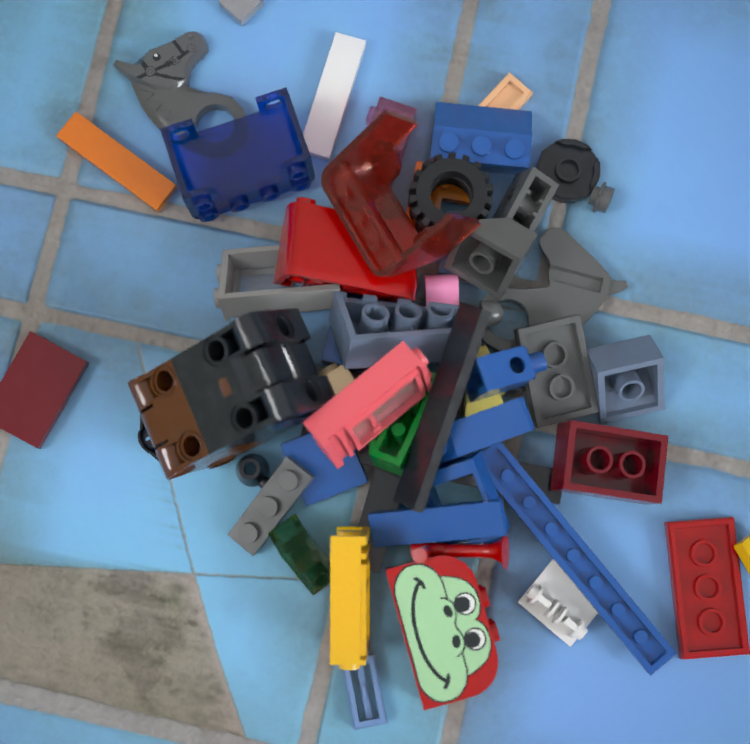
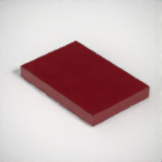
[0,331,89,449]

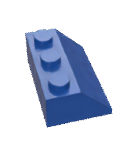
[430,102,532,175]

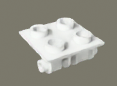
[518,559,598,647]

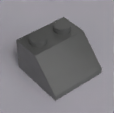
[444,217,538,300]

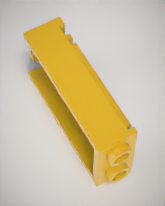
[330,526,371,670]

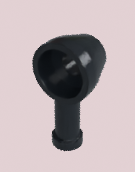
[236,453,270,489]

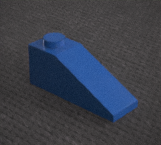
[439,396,535,465]

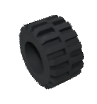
[408,153,494,244]

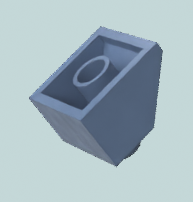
[587,335,665,424]

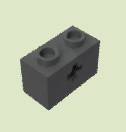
[492,166,559,232]

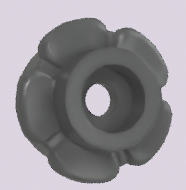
[588,182,615,213]

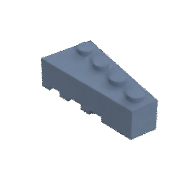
[329,291,459,369]

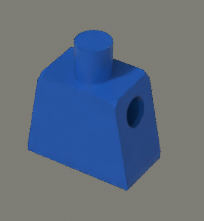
[466,346,547,403]

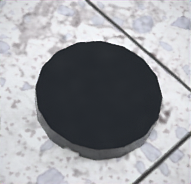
[536,139,600,203]

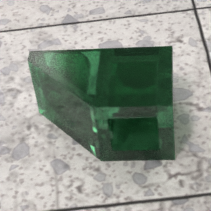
[268,513,330,595]

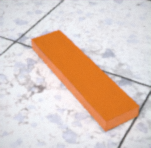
[56,111,178,213]

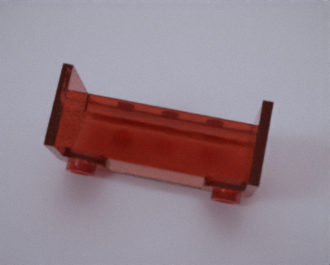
[321,109,481,278]

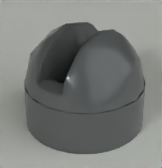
[479,300,504,327]

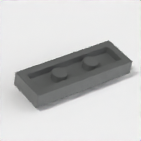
[227,455,316,556]

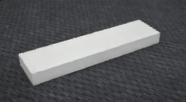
[298,32,366,161]

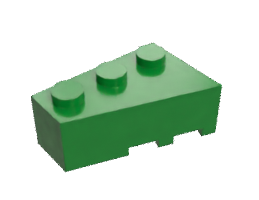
[369,371,436,476]

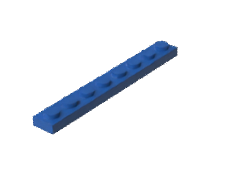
[482,442,677,676]

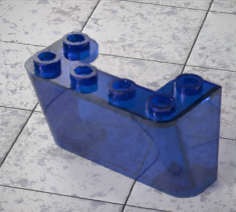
[160,87,315,222]

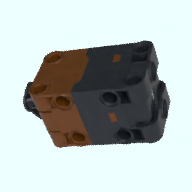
[128,308,336,480]

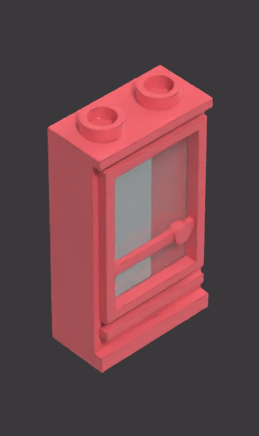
[302,341,433,469]

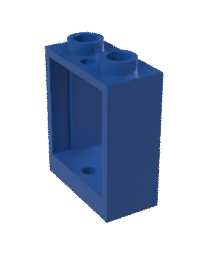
[425,451,511,544]

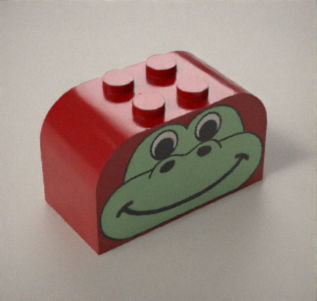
[385,555,500,711]

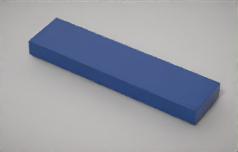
[368,498,508,547]

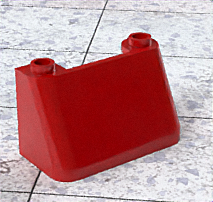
[273,197,417,303]

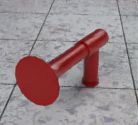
[410,534,509,570]

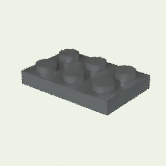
[513,314,599,428]

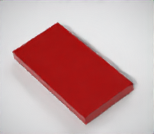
[664,517,750,660]

